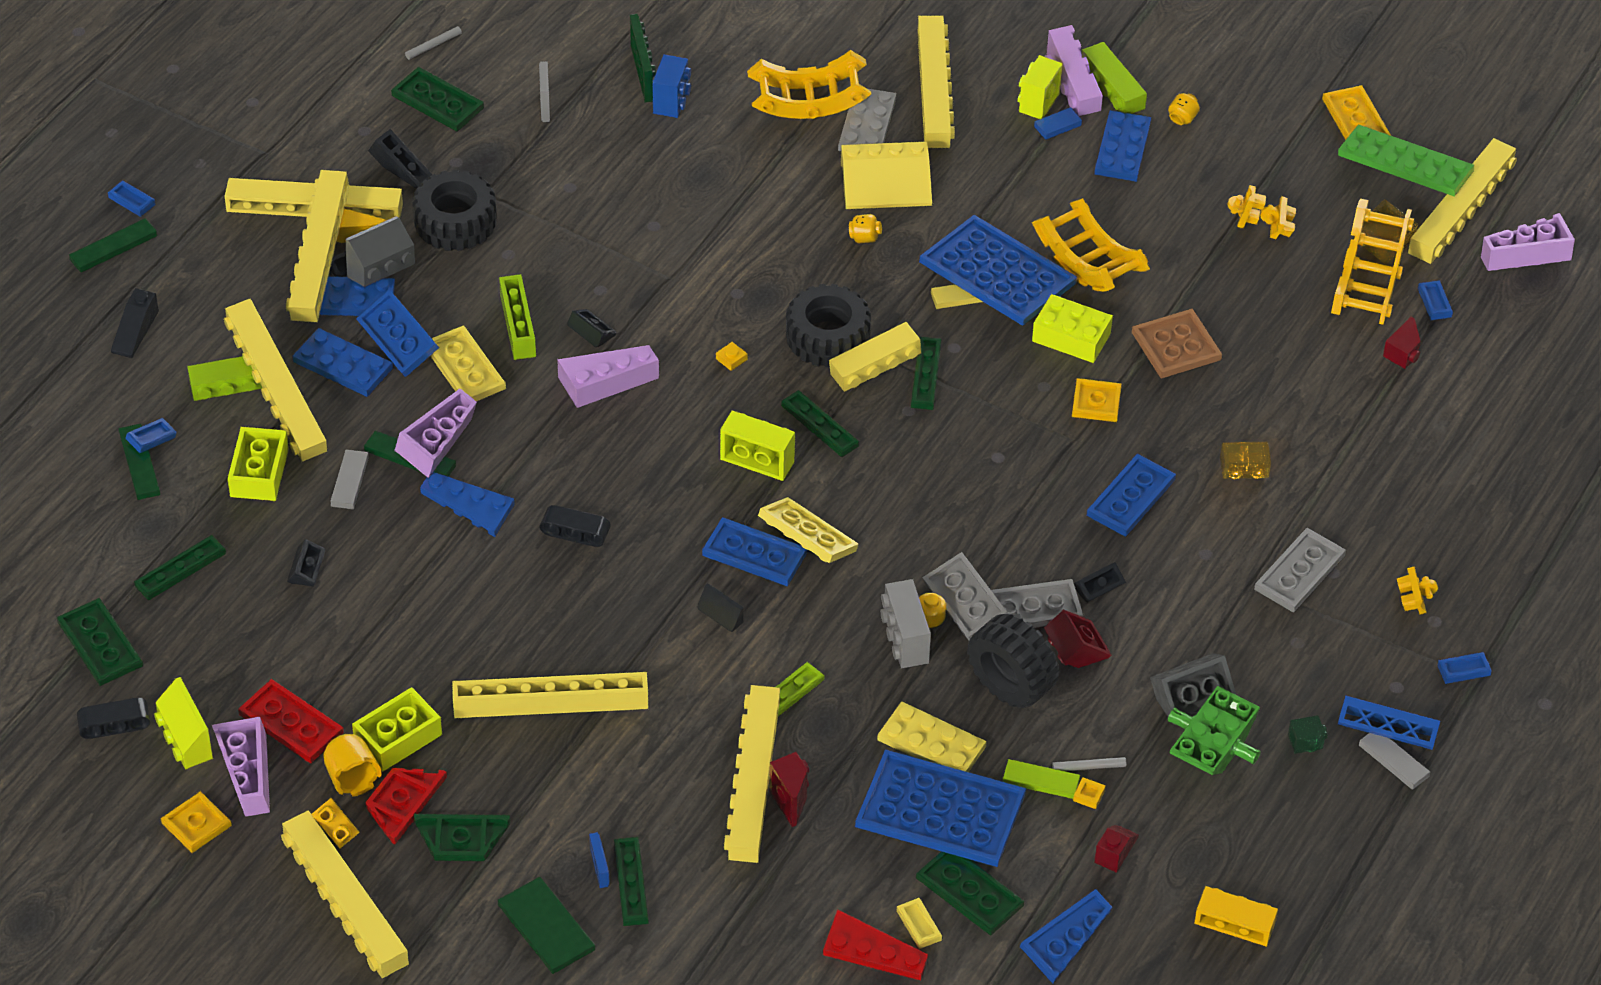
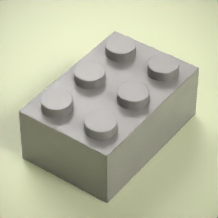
[880,579,931,668]

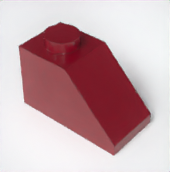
[1383,317,1421,369]
[1094,825,1139,873]

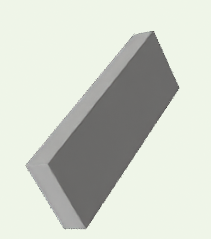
[331,450,369,509]
[1359,733,1430,790]

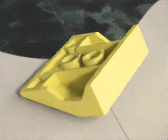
[841,142,932,209]

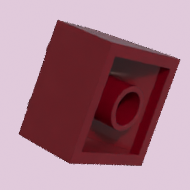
[1044,609,1112,668]
[769,752,810,827]

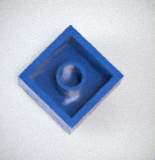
[653,54,691,118]

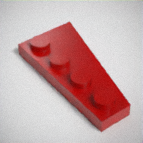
[823,909,928,980]

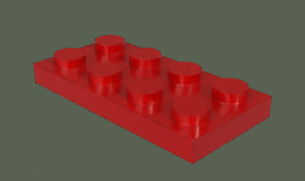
[238,679,344,763]

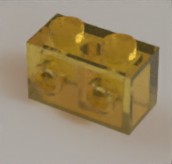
[1220,442,1271,479]

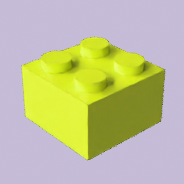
[1018,55,1062,119]

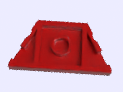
[366,768,447,844]

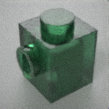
[1288,715,1328,754]

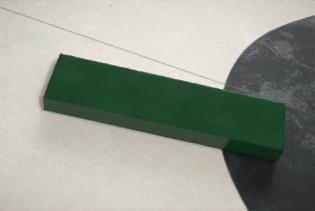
[69,218,157,272]
[911,337,941,410]
[781,390,859,457]
[118,423,160,500]
[364,431,456,477]
[134,535,226,601]
[614,837,649,926]

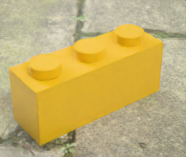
[1194,886,1278,947]

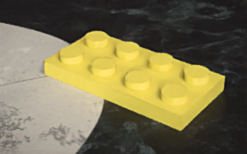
[431,325,506,401]
[758,497,859,563]
[878,702,986,772]

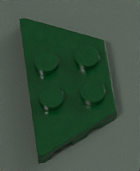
[414,814,510,861]

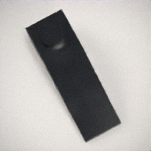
[368,129,432,189]
[111,288,159,358]

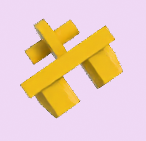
[1227,185,1266,228]
[1260,196,1296,239]
[1397,567,1438,614]
[311,798,360,849]

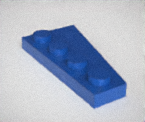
[420,472,514,537]
[1020,889,1112,983]

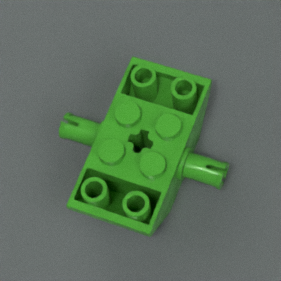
[1168,686,1261,775]

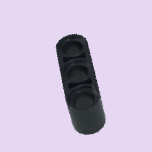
[539,505,611,547]
[77,698,150,739]

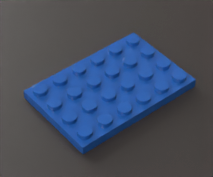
[919,215,1077,326]
[855,750,1026,867]

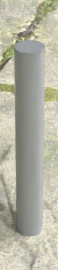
[405,26,462,60]
[1052,757,1126,771]

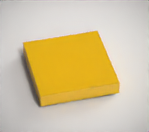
[1072,378,1121,422]
[161,791,232,853]

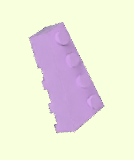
[1045,25,1103,116]
[1481,213,1575,271]
[557,345,659,408]
[395,389,477,478]
[212,717,270,817]

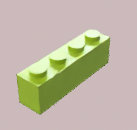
[1081,42,1147,114]
[499,274,536,360]
[187,356,262,401]

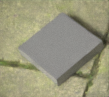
[539,61,550,122]

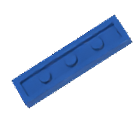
[1338,696,1440,750]

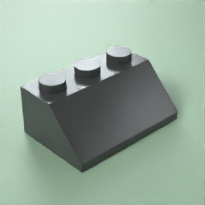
[346,216,415,287]
[1150,653,1236,725]

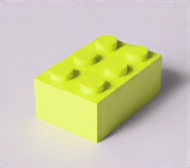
[1032,294,1113,363]
[720,411,795,481]
[228,427,289,501]
[352,687,442,772]

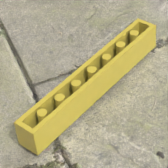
[918,16,955,148]
[1408,138,1517,264]
[286,170,349,322]
[225,178,403,220]
[224,299,327,462]
[452,672,648,718]
[724,685,780,863]
[281,810,409,978]

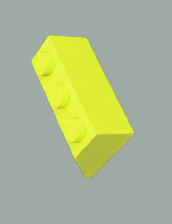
[154,677,213,769]

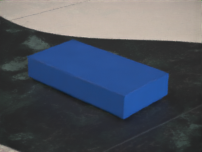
[1034,107,1082,140]
[108,181,155,217]
[1418,280,1453,320]
[126,418,177,453]
[1437,652,1492,684]
[589,832,609,888]

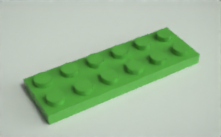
[1338,124,1474,196]

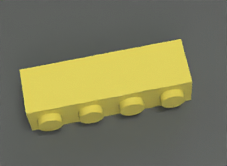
[829,322,921,392]

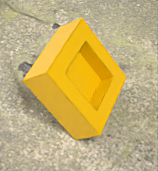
[716,342,748,371]
[1073,778,1106,809]

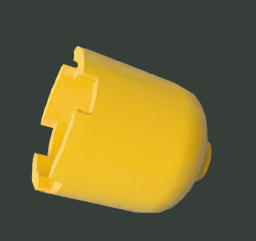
[323,734,382,797]

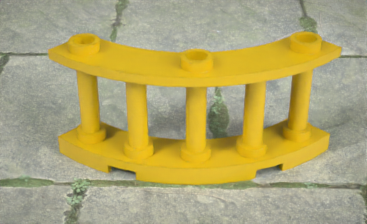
[747,50,872,119]
[1032,198,1150,292]
[1331,199,1414,325]

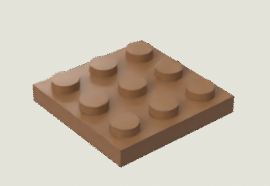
[1132,309,1222,378]

